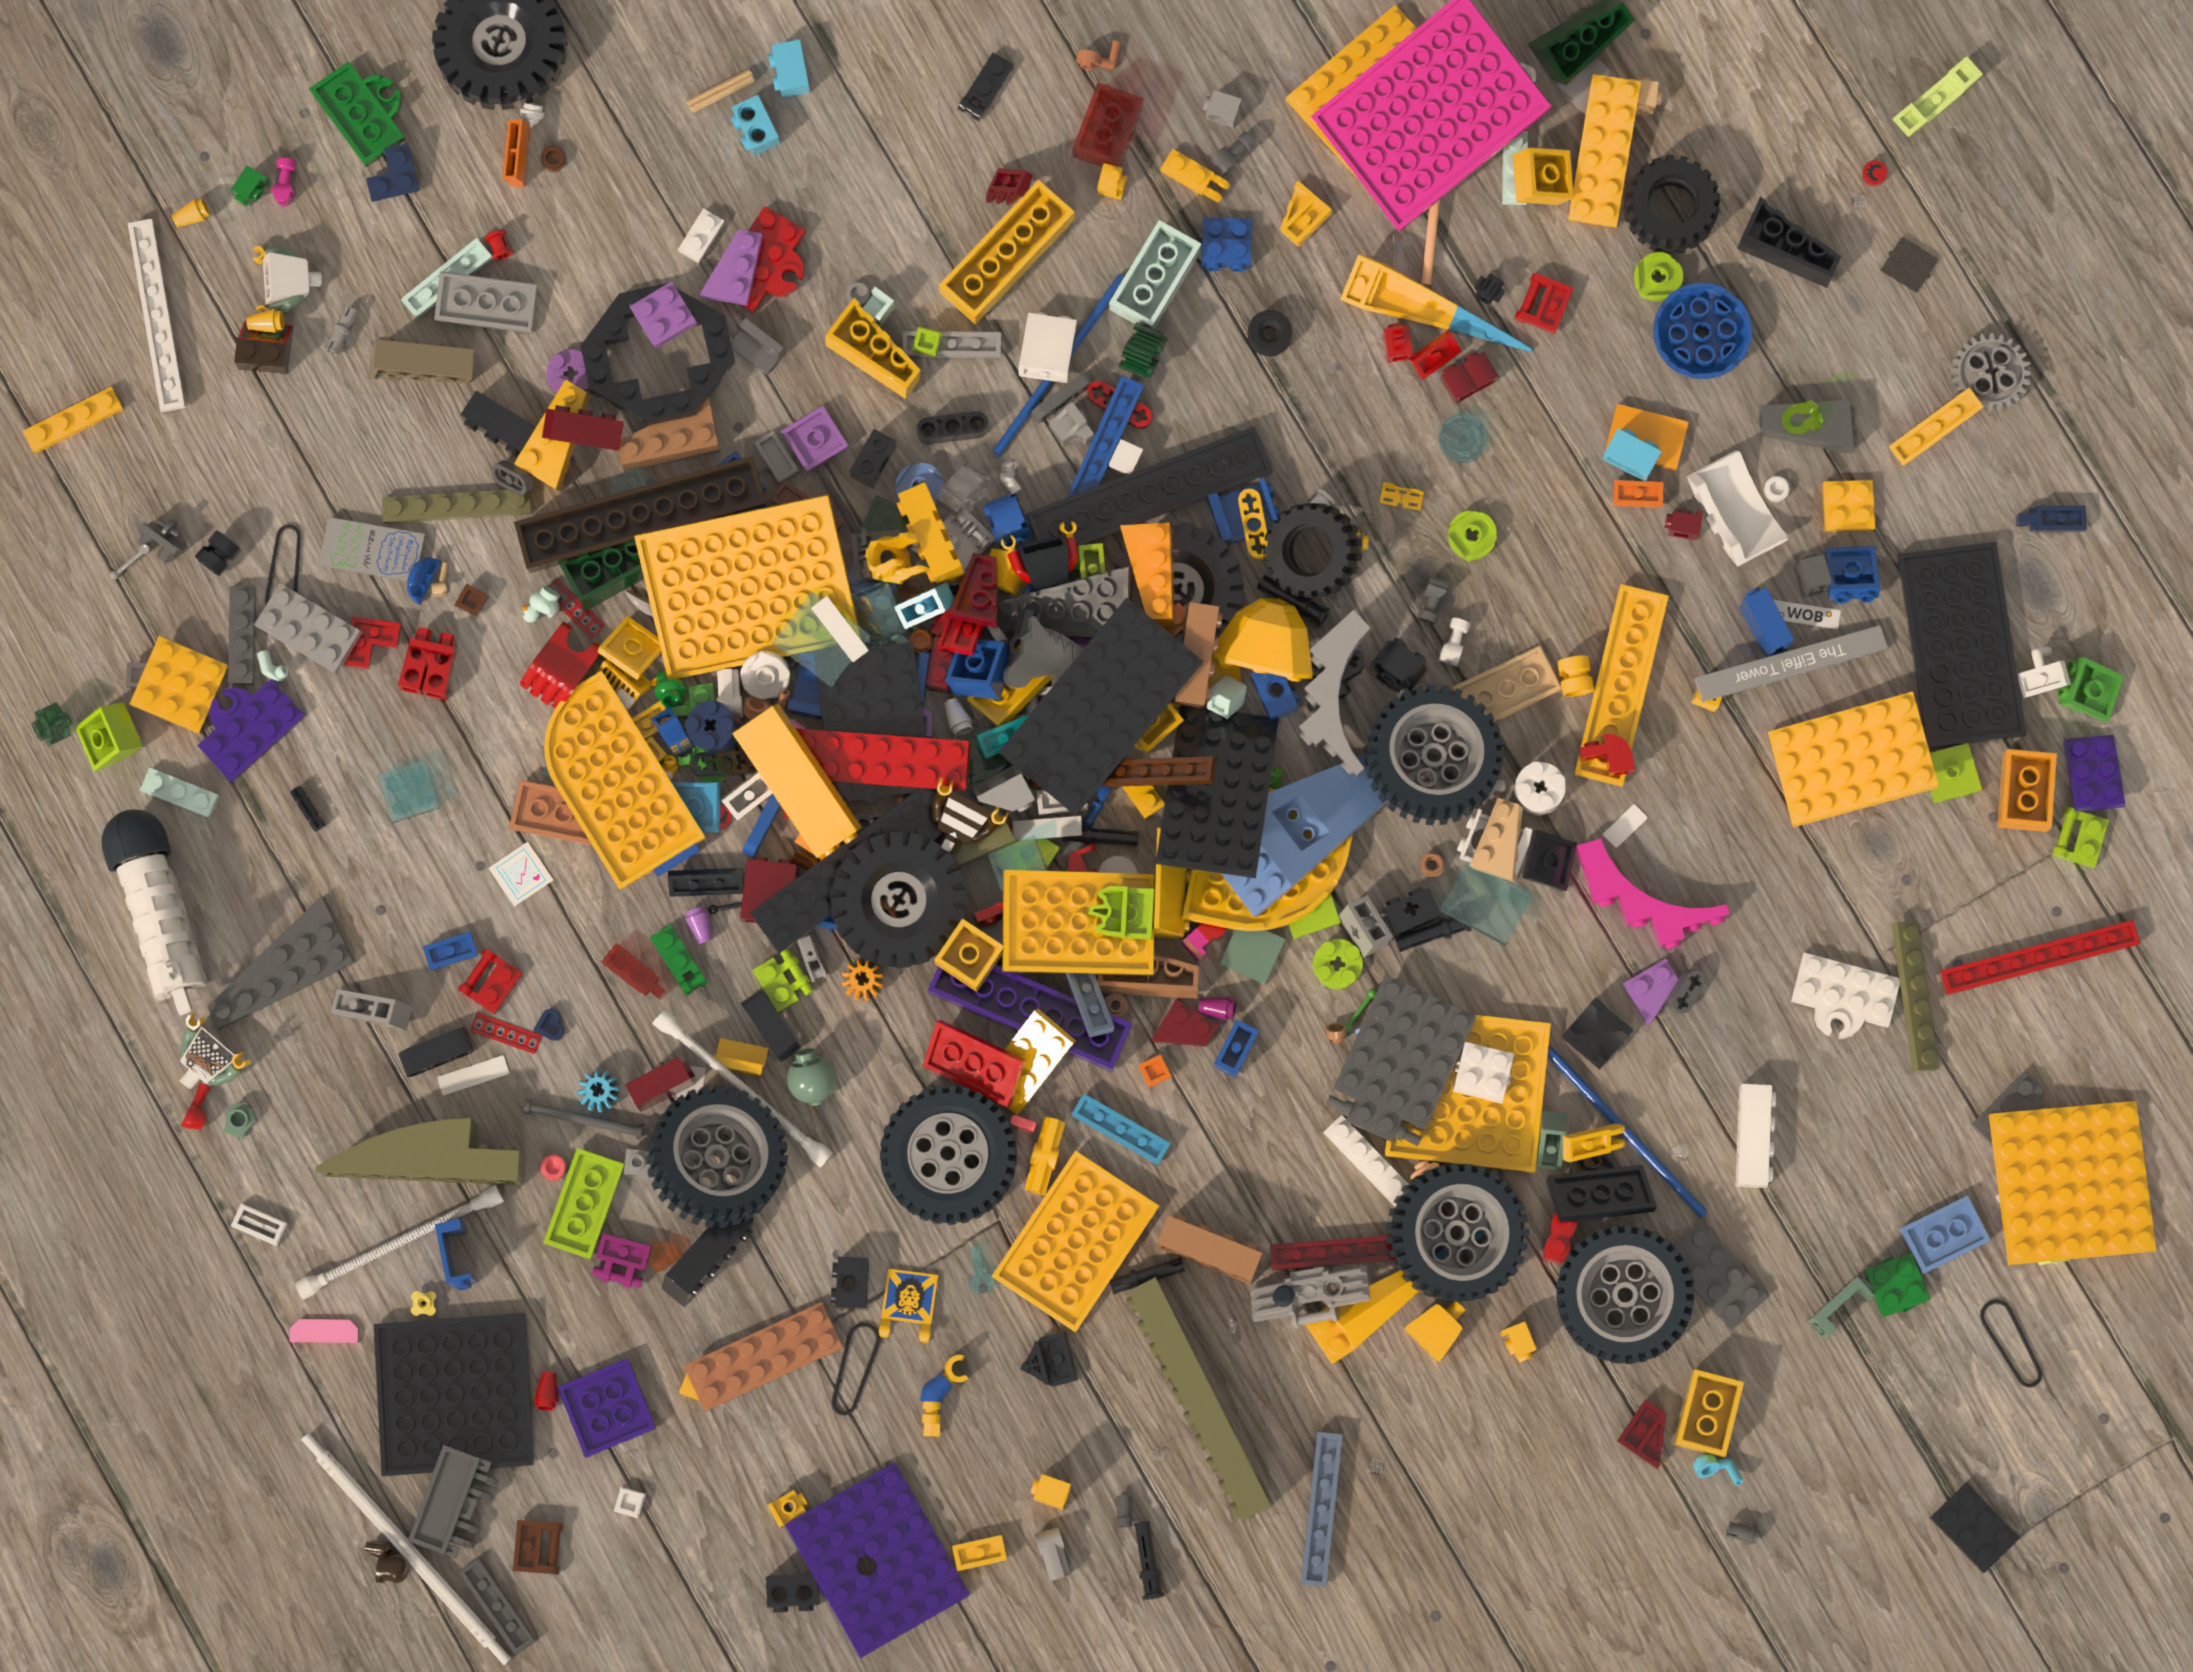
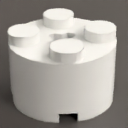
[1514,762,1566,816]

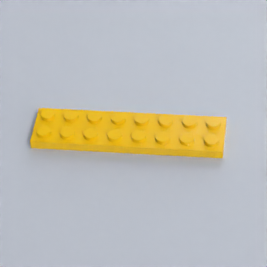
[1574,584,1669,787]

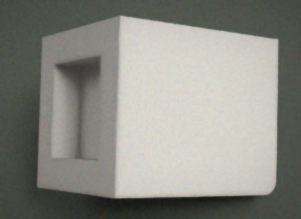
[1109,439,1143,475]

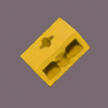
[1031,1474,1071,1510]

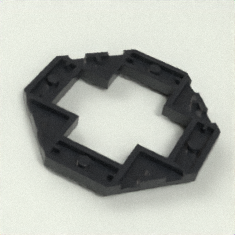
[580,283,735,425]

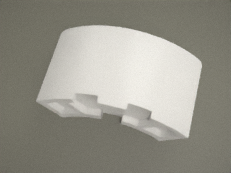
[1687,450,1788,566]

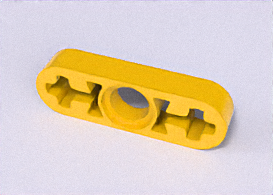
[1238,489,1268,561]

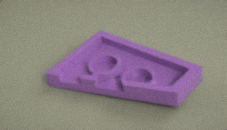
[699,229,763,306]

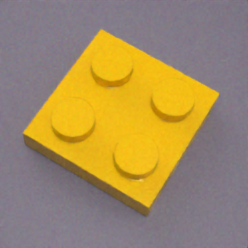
[1822,480,1875,532]
[598,616,662,680]

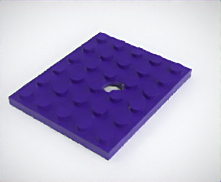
[784,1462,971,1659]

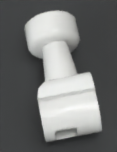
[1438,618,1471,667]

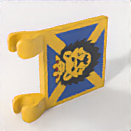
[879,1269,938,1343]

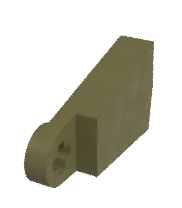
[942,803,1018,868]

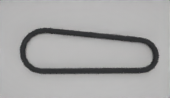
[265,525,301,605]
[1980,1300,2042,1388]
[831,1323,880,1416]

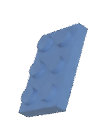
[1899,1195,1991,1275]

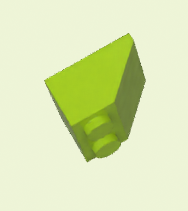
[75,702,143,772]

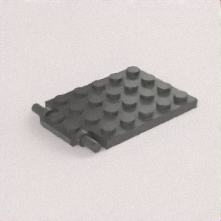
[1326,974,1477,1146]

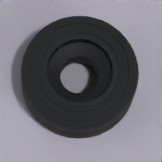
[1248,310,1292,357]

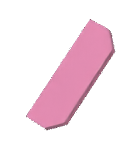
[290,1319,359,1343]

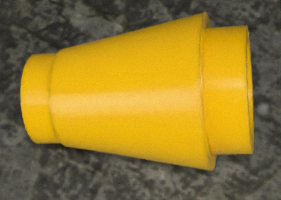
[172,198,210,228]
[247,309,285,333]

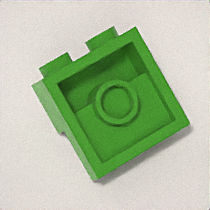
[2057,657,2124,722]

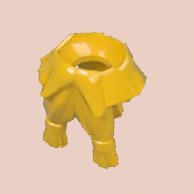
[865,532,928,584]

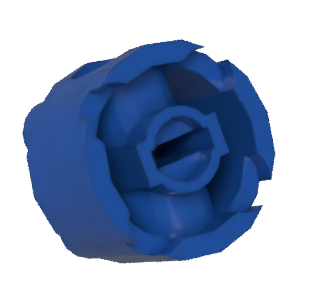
[983,492,1032,549]

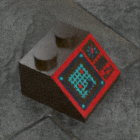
[234,321,294,374]

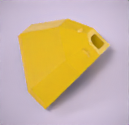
[1212,598,1313,682]

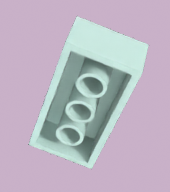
[1109,220,1201,329]

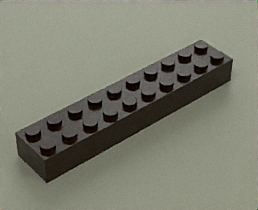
[514,456,768,573]

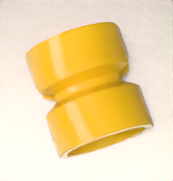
[1557,656,1595,697]

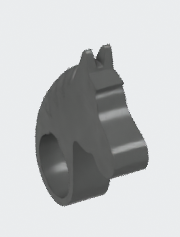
[1003,616,1083,689]

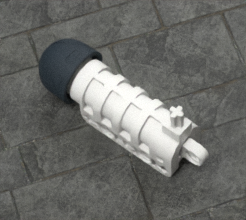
[101,809,208,1016]

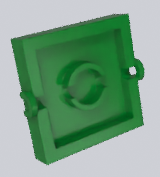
[1864,1253,1930,1318]

